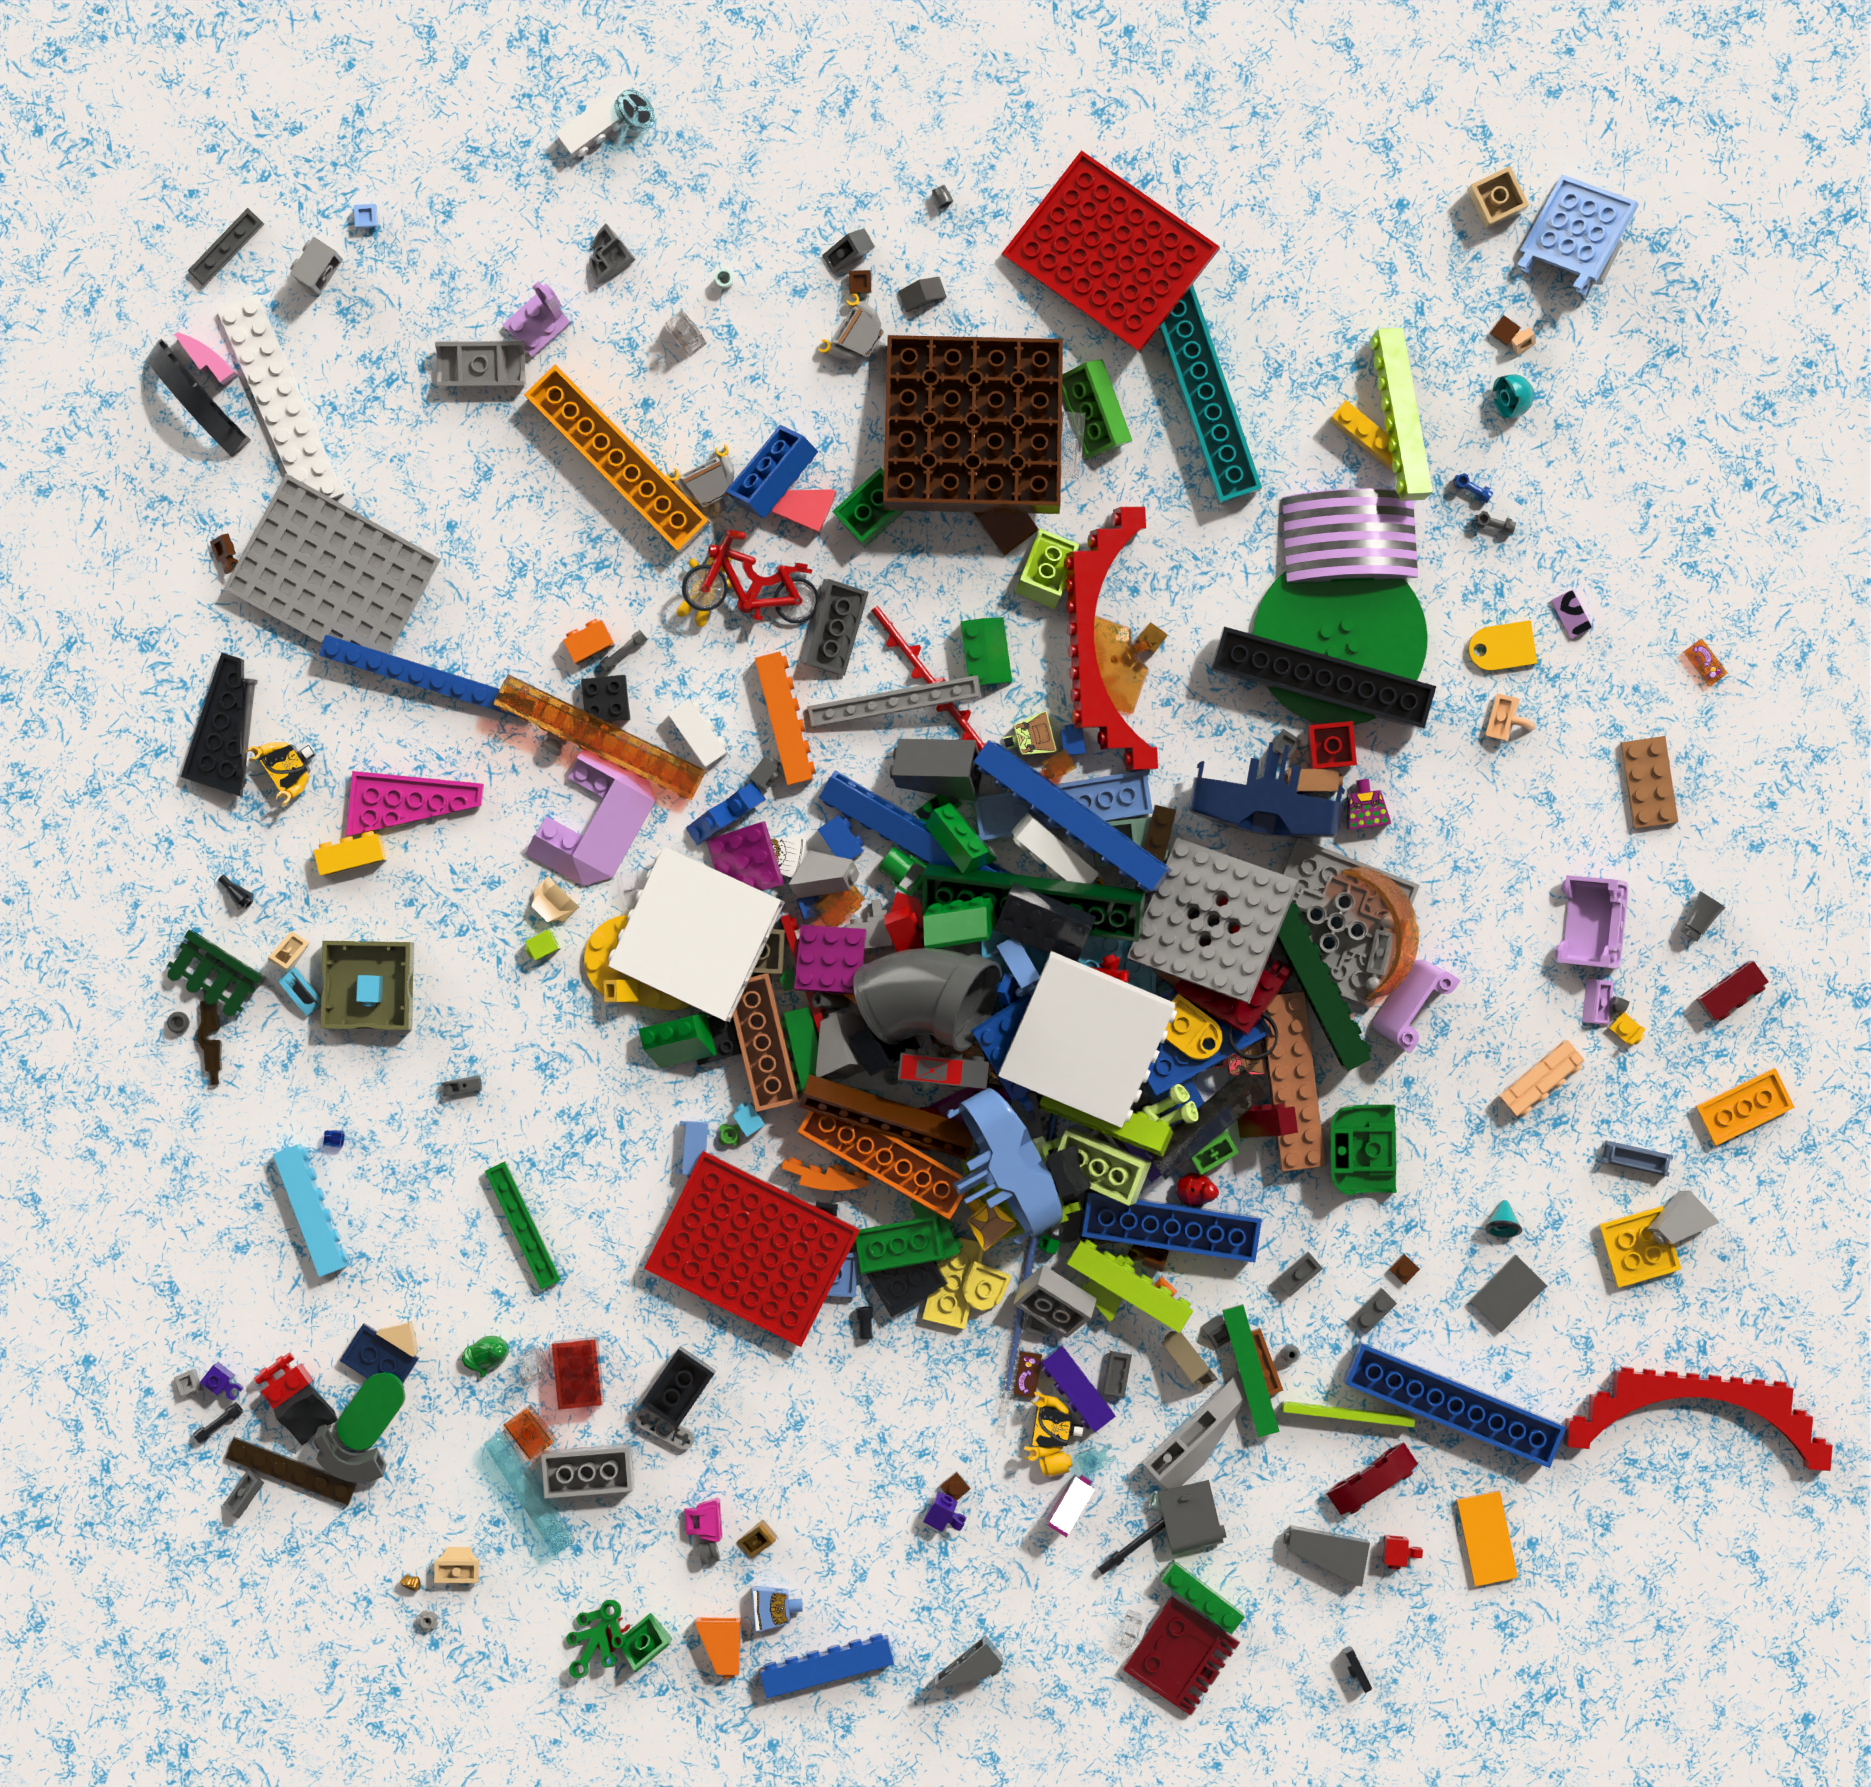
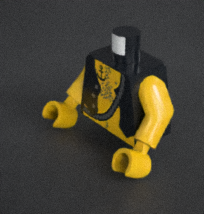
[245,742,316,807]
[1024,1392,1083,1461]

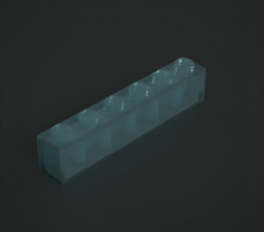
[484,1429,575,1555]

